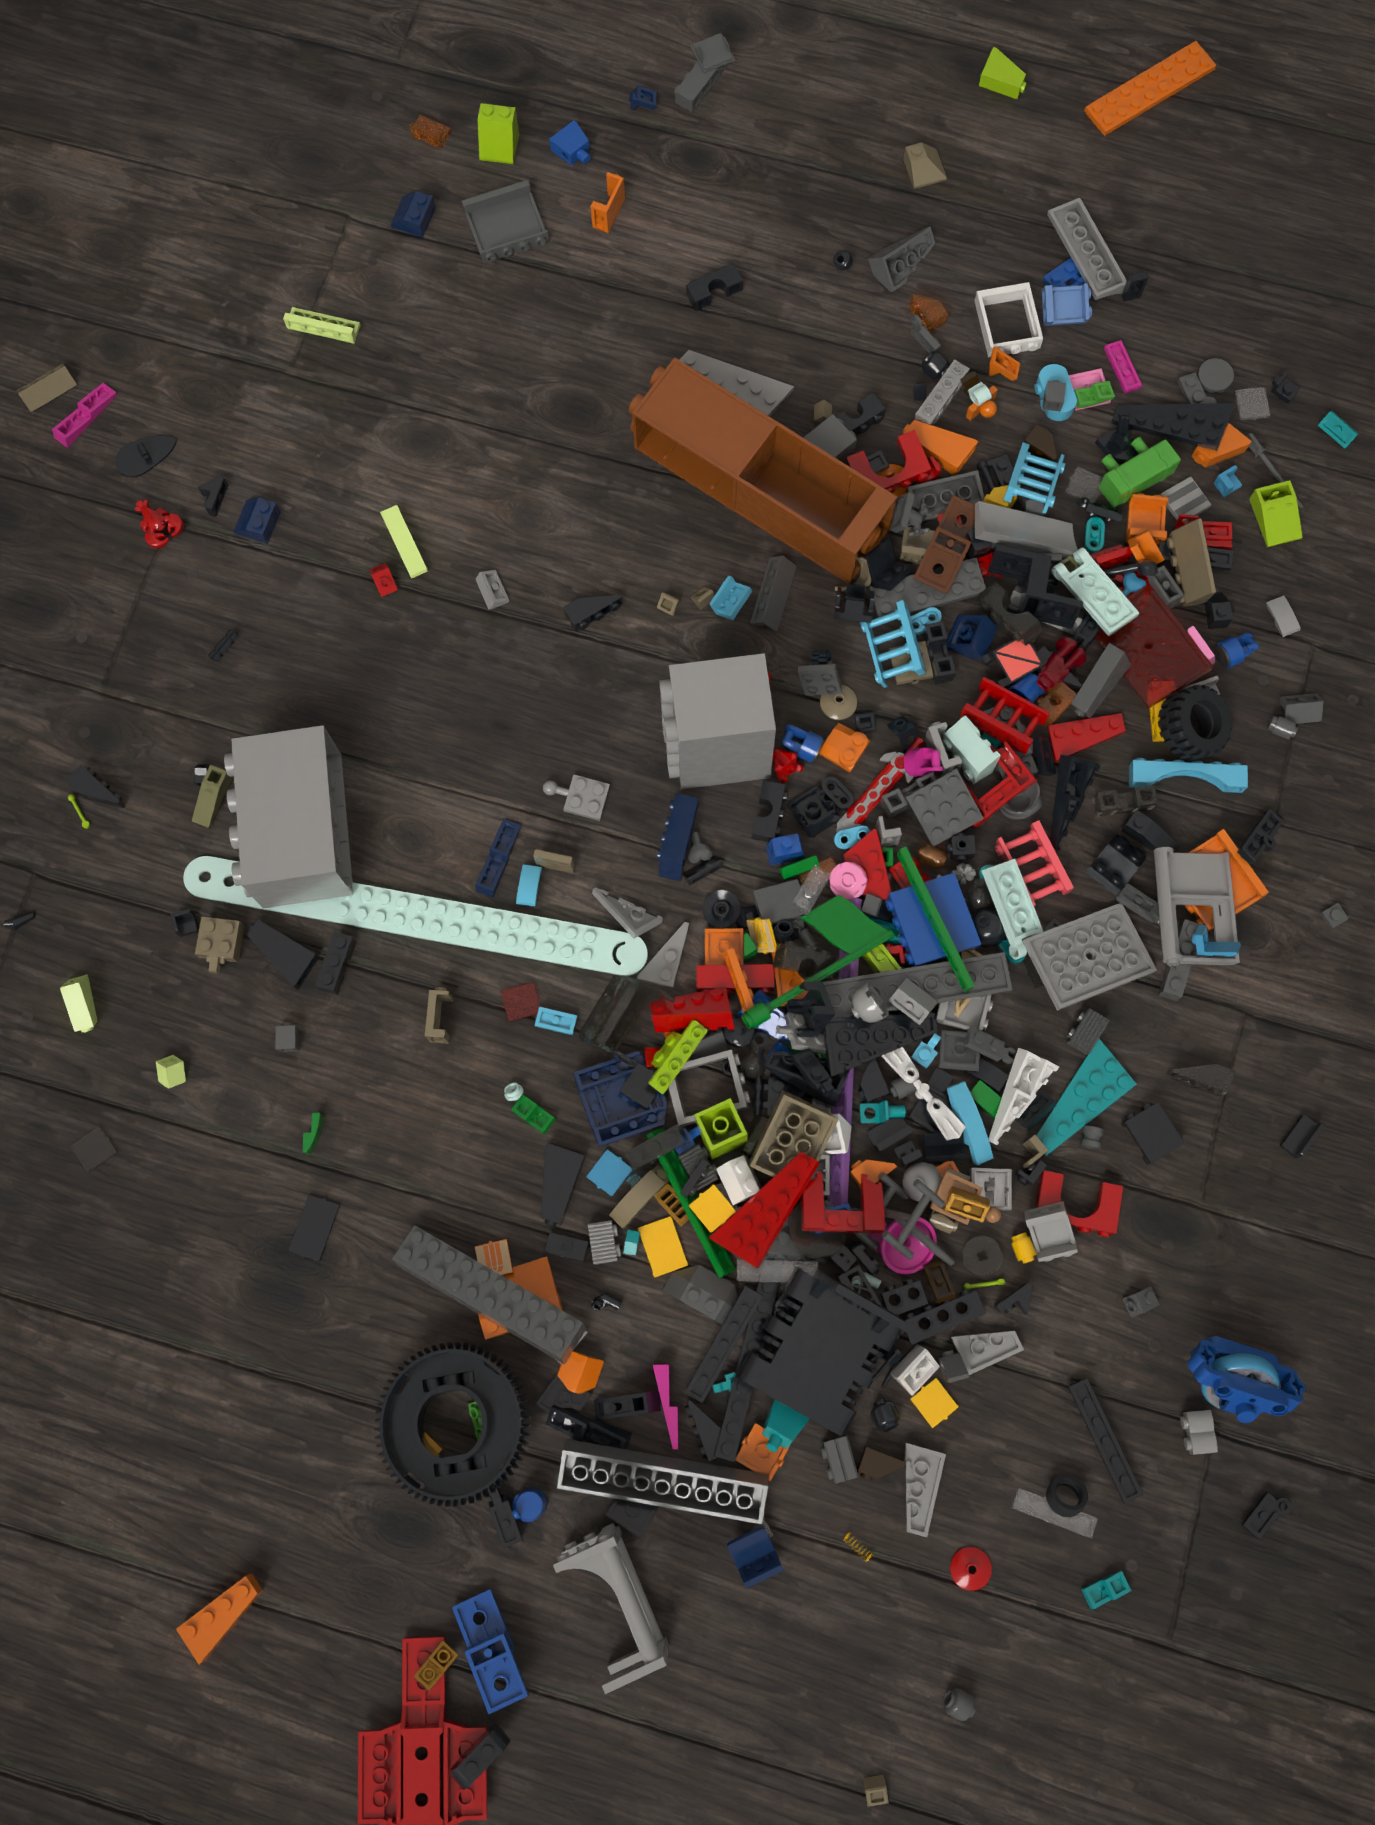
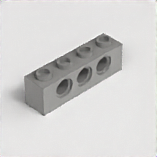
[914,360,970,426]

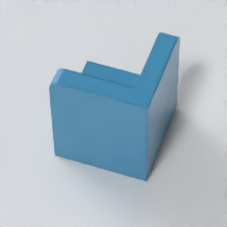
[1213,465,1242,497]

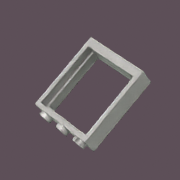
[669,1049,751,1127]

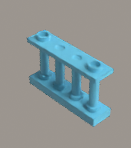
[1004,442,1066,514]
[860,600,926,688]

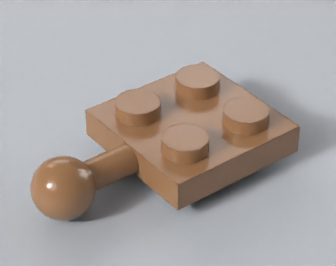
[930,1171,1001,1225]

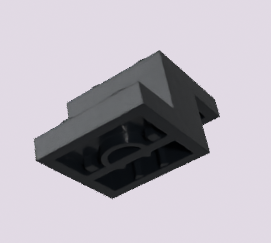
[1086,834,1147,896]

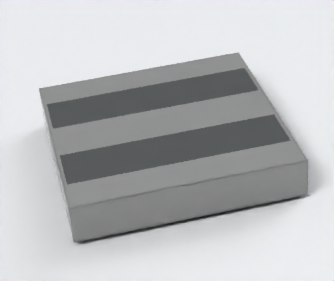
[1160,476,1211,521]

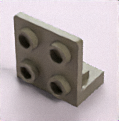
[899,527,936,567]

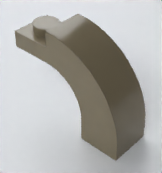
[609,1164,670,1229]

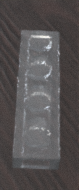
[737,1260,818,1282]
[1011,1488,1098,1539]

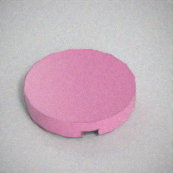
[829,862,868,899]

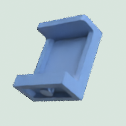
[1041,283,1092,326]

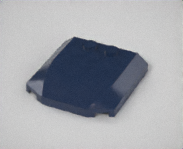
[573,1051,667,1147]

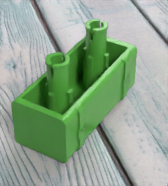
[1099,437,1181,508]

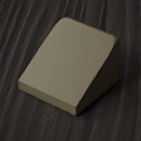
[863,1775,889,1807]

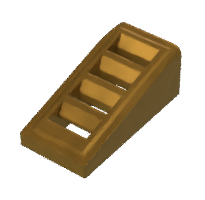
[654,1183,689,1227]

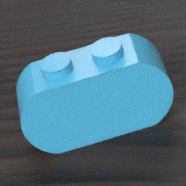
[1035,364,1077,421]

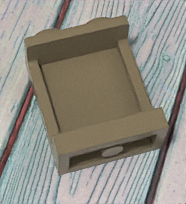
[425,987,454,1044]

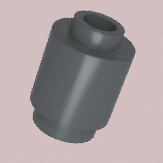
[1267,716,1298,740]
[888,1073,916,1100]

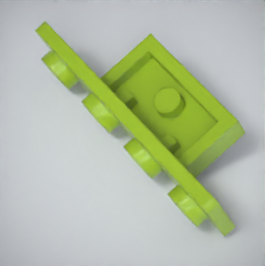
[648,1020,707,1094]

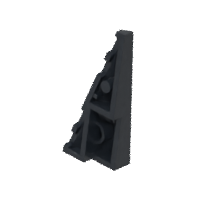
[1050,755,1100,851]

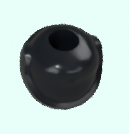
[833,251,853,271]

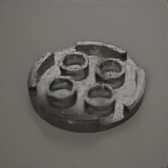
[787,1200,847,1258]

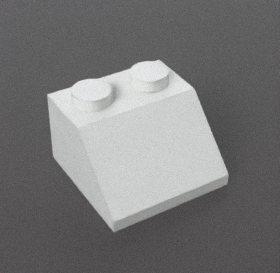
[716,1155,762,1205]

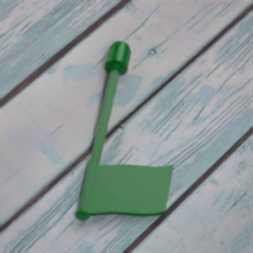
[741,895,895,1029]

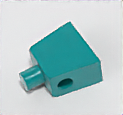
[762,1399,809,1452]

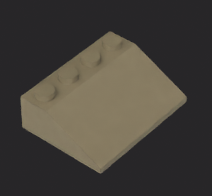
[1167,518,1216,607]
[749,1090,839,1177]

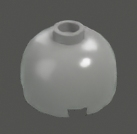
[851,982,889,1023]
[902,1162,942,1202]

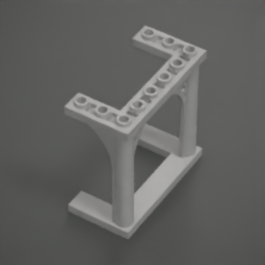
[553,1523,669,1694]

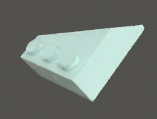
[942,715,1001,784]

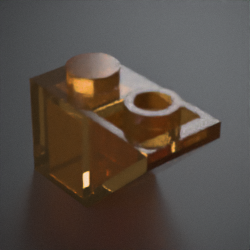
[909,294,948,332]

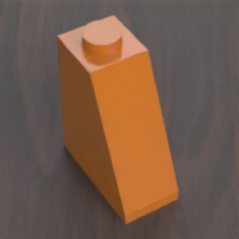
[1191,423,1252,468]

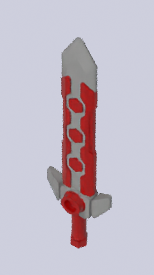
[836,737,925,838]

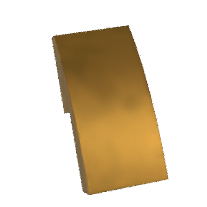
[414,1641,458,1691]

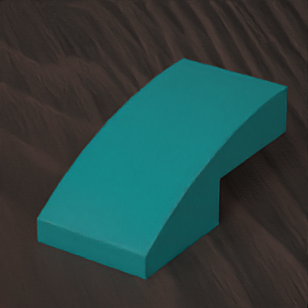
[1081,1571,1131,1609]

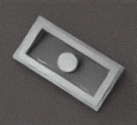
[476,570,509,609]

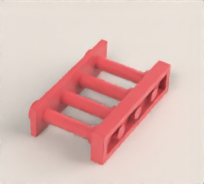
[995,821,1074,907]

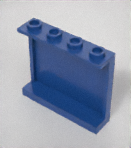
[885,873,981,967]

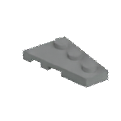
[951,1331,1024,1375]

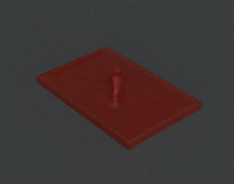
[1095,584,1214,709]

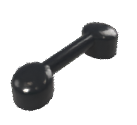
[1102,559,1158,579]

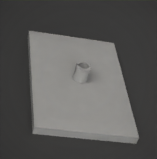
[1022,903,1157,1011]

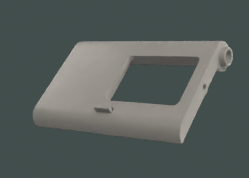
[1154,847,1240,966]

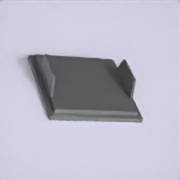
[690,33,735,73]

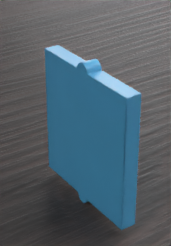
[586,1149,633,1196]

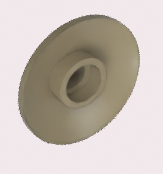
[820,685,857,720]

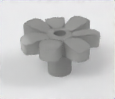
[951,863,976,884]

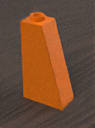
[902,420,978,476]

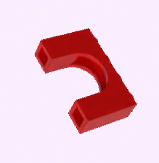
[846,430,931,493]
[1035,1171,1123,1238]

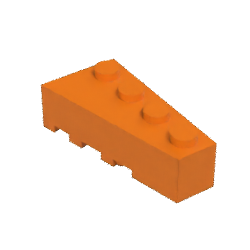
[176,1573,263,1665]

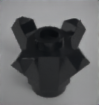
[773,920,800,955]

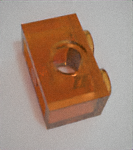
[1035,681,1077,725]

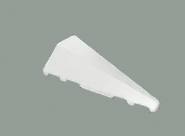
[988,1048,1059,1145]

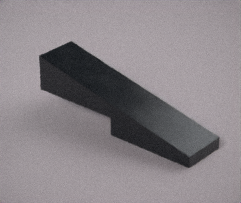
[546,1405,632,1450]

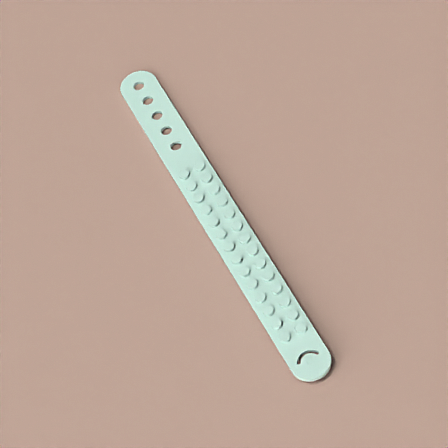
[183,856,648,976]

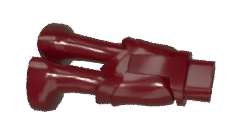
[1036,637,1086,691]

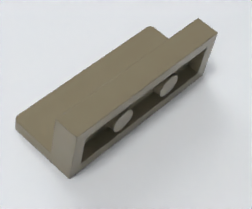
[16,363,77,412]

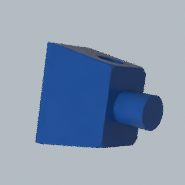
[549,120,591,165]
[766,834,805,865]

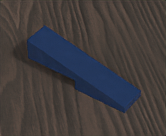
[475,819,521,898]

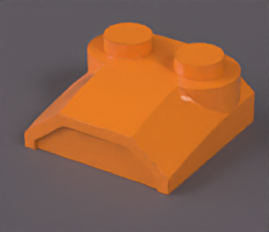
[819,723,871,773]

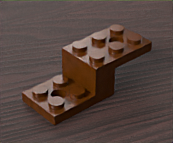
[913,495,975,594]

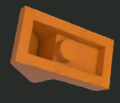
[989,346,1020,381]

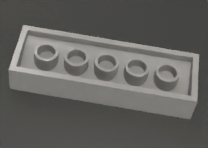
[1047,198,1127,300]
[975,501,1078,559]

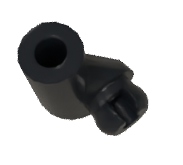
[591,1293,622,1311]

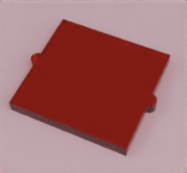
[501,983,540,1022]

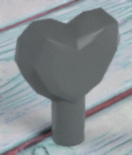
[688,832,712,864]

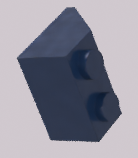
[390,191,436,237]
[233,497,281,544]
[947,615,998,659]

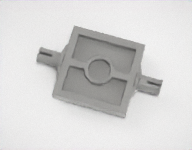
[776,1012,826,1054]

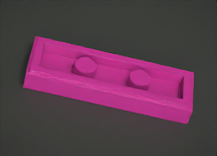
[1104,340,1142,394]

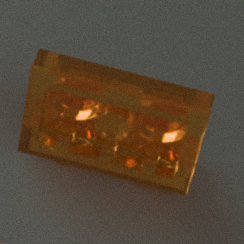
[409,115,451,149]

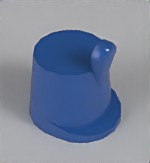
[1008,673,1047,704]
[512,1487,548,1522]

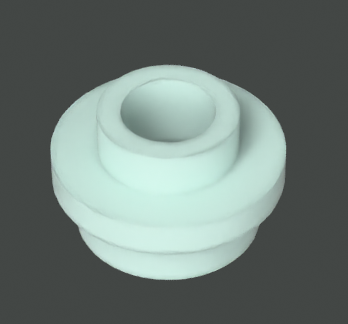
[504,1083,523,1101]

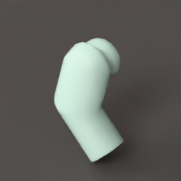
[851,1272,881,1290]

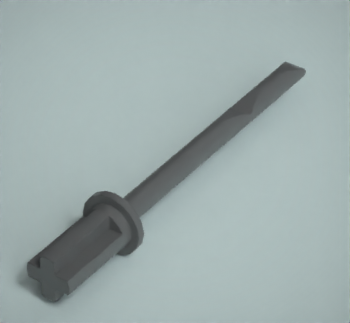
[1247,433,1303,510]

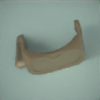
[835,557,871,591]

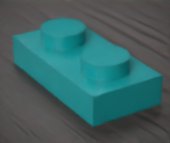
[1318,410,1359,449]

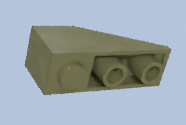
[192,765,233,828]

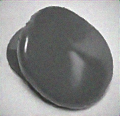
[1000,782,1042,820]

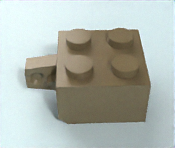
[195,917,245,974]

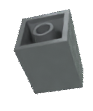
[803,414,857,462]

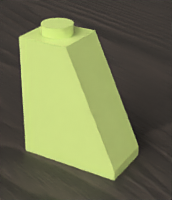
[60,975,98,1033]

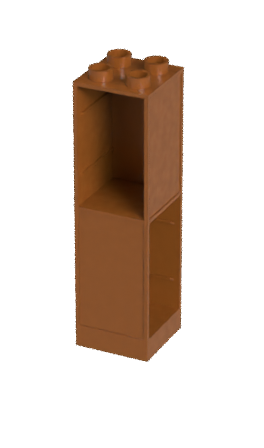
[628,357,897,584]

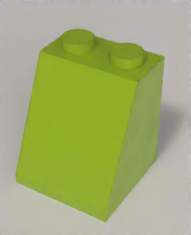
[478,103,519,164]
[694,1098,747,1160]

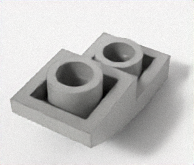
[1266,596,1300,637]

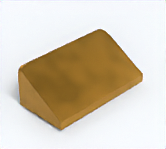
[945,1187,990,1223]

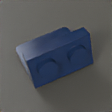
[727,1526,784,1589]

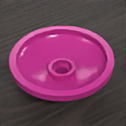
[880,1217,937,1274]

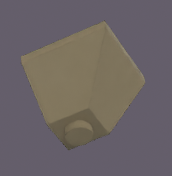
[903,143,947,189]

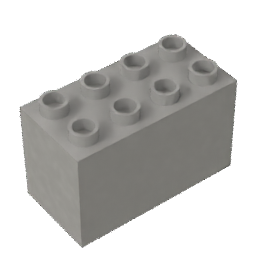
[659,653,776,789]
[224,725,354,908]

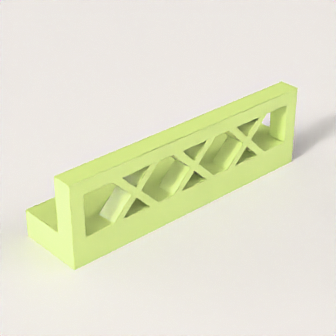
[283,307,360,344]

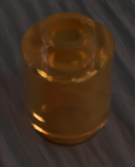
[917,844,947,868]

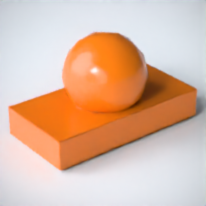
[966,385,998,421]

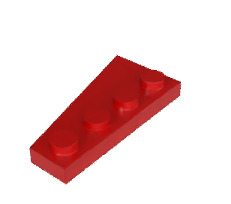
[1047,713,1126,763]

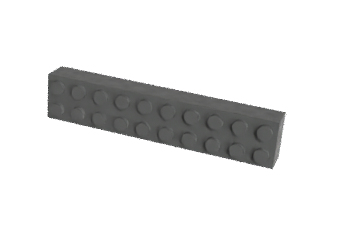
[392,1225,586,1365]
[557,1439,769,1524]

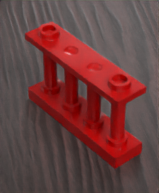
[959,677,1050,755]

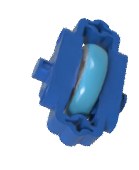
[1187,1336,1306,1423]

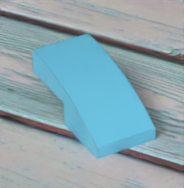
[516,864,542,906]

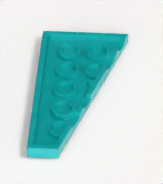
[1036,1039,1137,1156]

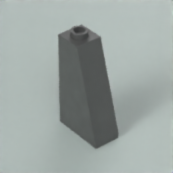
[1071,643,1131,719]

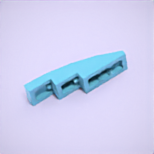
[947,1081,993,1165]

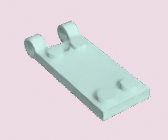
[1051,548,1139,636]
[982,859,1044,960]

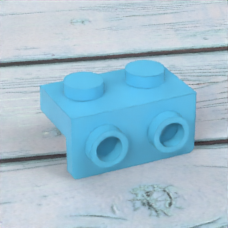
[710,576,752,621]

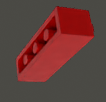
[696,964,775,995]

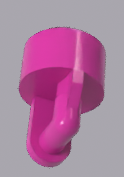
[904,747,943,777]

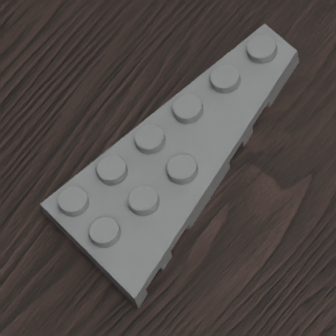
[680,350,794,417]

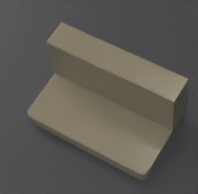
[1021,1135,1048,1169]

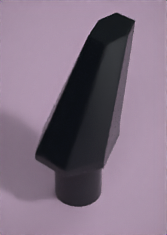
[4,911,36,930]

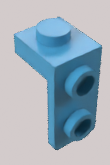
[1192,925,1241,957]

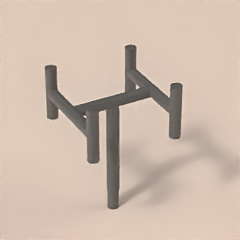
[853,1172,955,1266]

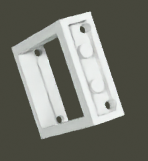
[974,282,1043,357]

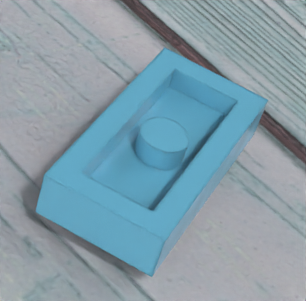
[535,1007,577,1035]

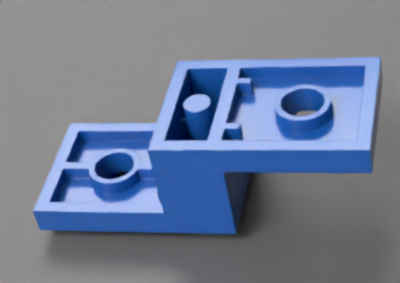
[452,1589,529,1714]

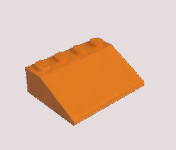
[478,1256,564,1340]

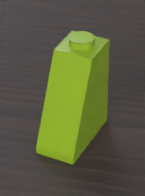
[979,47,1027,99]

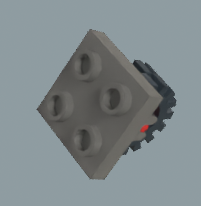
[798,650,842,696]

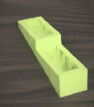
[380,505,428,579]

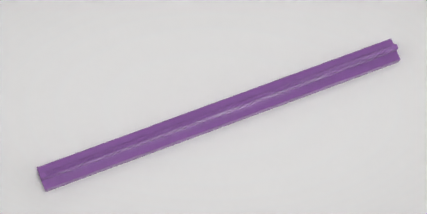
[827,898,862,1208]

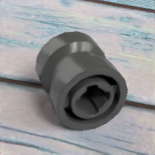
[1081,1126,1104,1150]

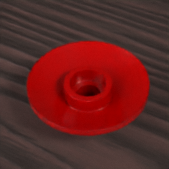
[950,1547,992,1591]

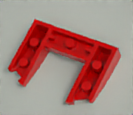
[962,742,1038,828]
[801,1172,885,1234]

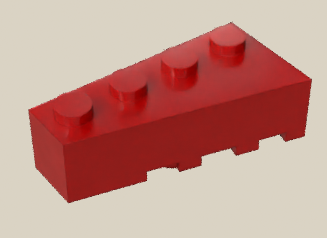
[649,987,735,1032]

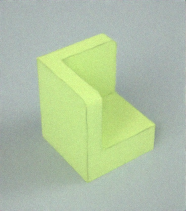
[156,1055,186,1089]

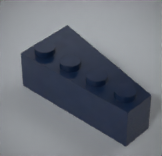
[656,793,699,881]

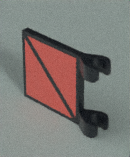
[981,633,1044,688]

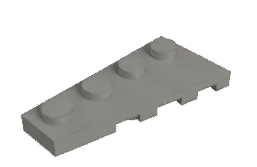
[905,1443,946,1537]

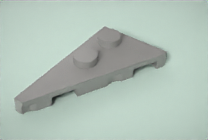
[592,888,663,938]
[637,922,689,988]

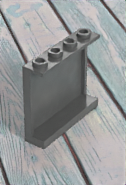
[462,180,549,263]

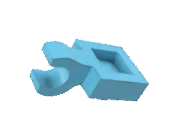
[910,1034,941,1069]

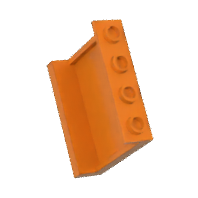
[1185,829,1269,932]

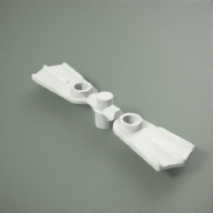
[882,1047,966,1140]

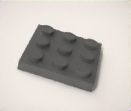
[905,768,984,846]

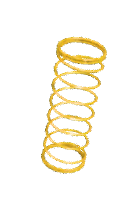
[843,1532,873,1562]

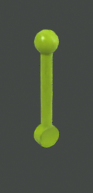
[68,794,90,829]
[963,1279,1005,1290]

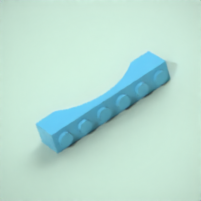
[1129,758,1248,793]

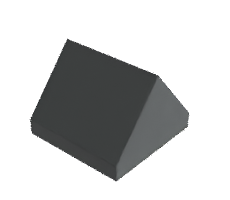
[862,894,883,917]

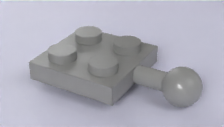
[543,774,610,821]

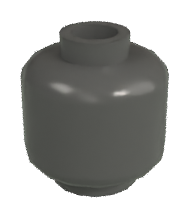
[943,1688,976,1722]

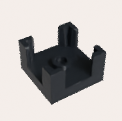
[785,982,835,1037]

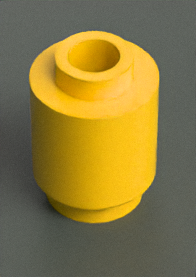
[1011,1232,1037,1264]

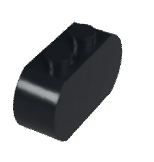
[449,1723,511,1790]

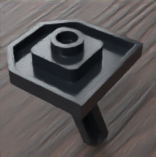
[1095,415,1138,463]

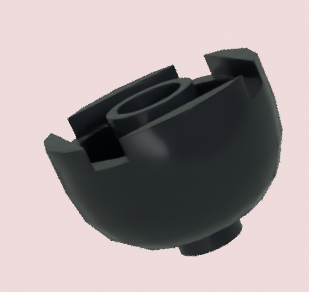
[971,908,1006,948]

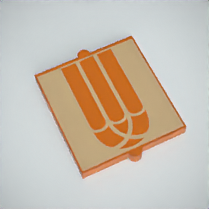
[475,1239,513,1276]

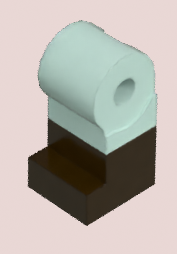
[960,371,992,406]

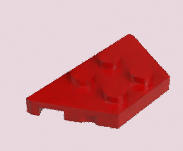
[844,828,892,900]

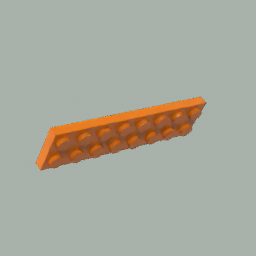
[1084,41,1216,136]

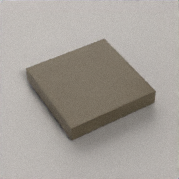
[533,849,575,874]

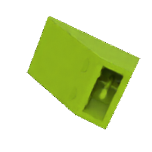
[1249,480,1303,548]

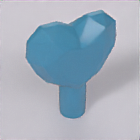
[1122,571,1146,597]

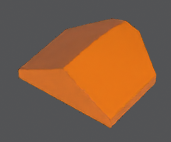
[557,1351,604,1394]

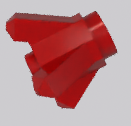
[772,748,804,783]

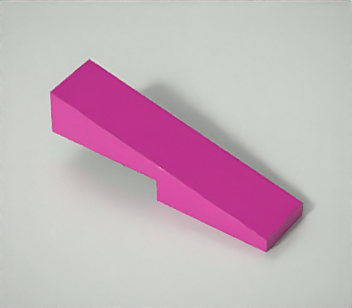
[52,383,117,448]
[653,1364,678,1449]

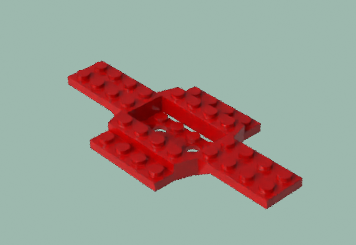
[358,1636,488,1825]

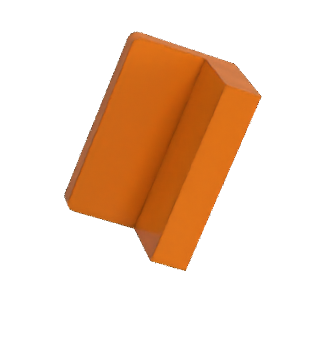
[1128,530,1164,577]

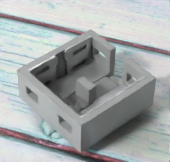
[969,1168,1012,1211]

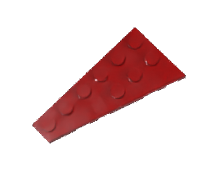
[709,1152,820,1268]

